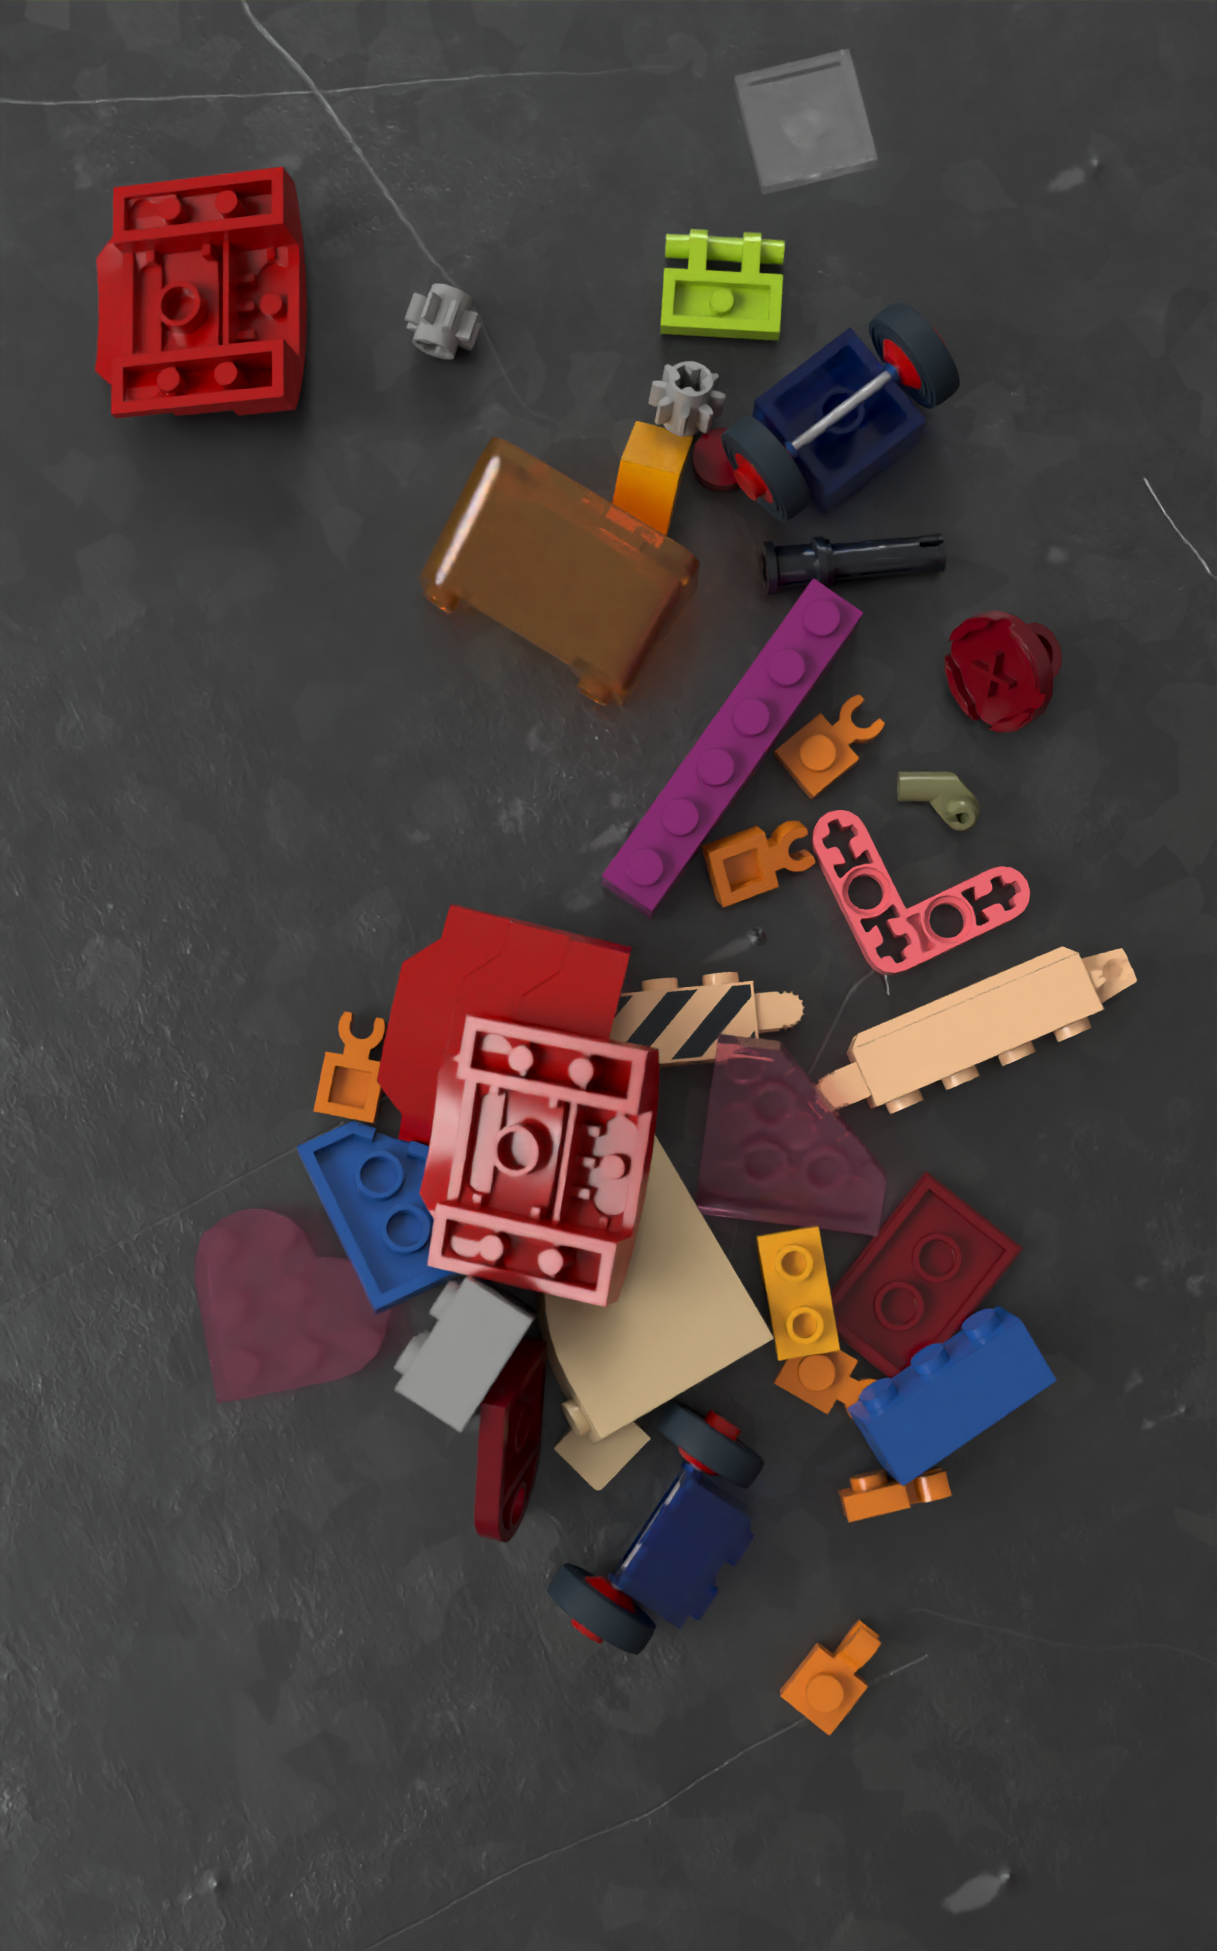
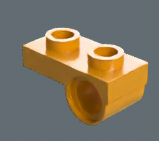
[756,1225,840,1361]

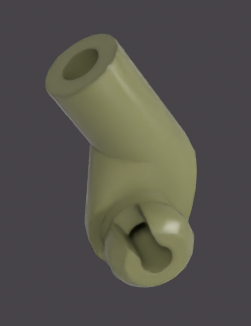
[897,771,980,831]

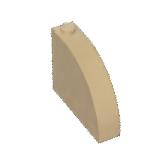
[537,1135,774,1445]

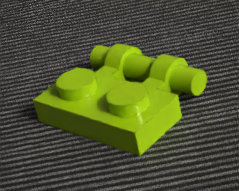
[660,229,785,341]

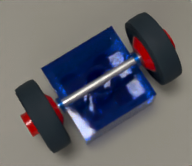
[721,301,960,522]
[547,1400,765,1655]

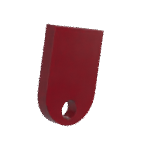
[474,1336,547,1543]

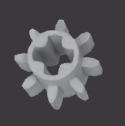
[404,284,481,359]
[648,361,726,437]

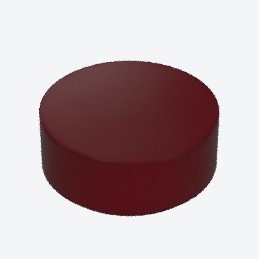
[692,428,739,492]

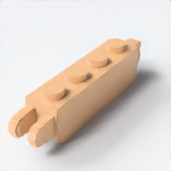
[814,946,1137,1114]

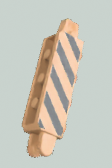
[609,972,805,1068]

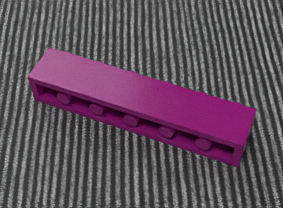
[601,578,863,919]

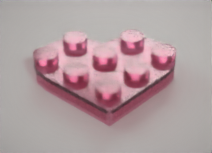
[195,1209,390,1404]

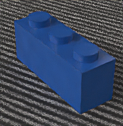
[847,1306,1057,1486]

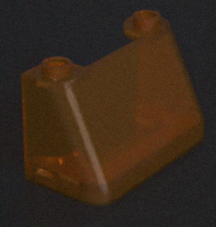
[418,437,700,707]

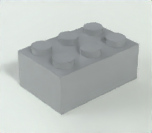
[394,1276,538,1432]

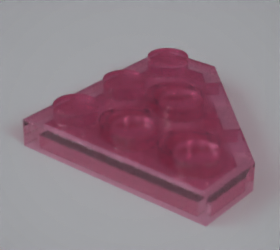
[695,1034,887,1236]

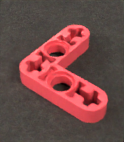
[811,810,1030,976]

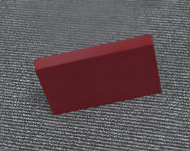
[830,1171,1023,1378]

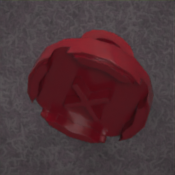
[945,610,1062,733]

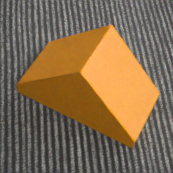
[606,421,694,551]

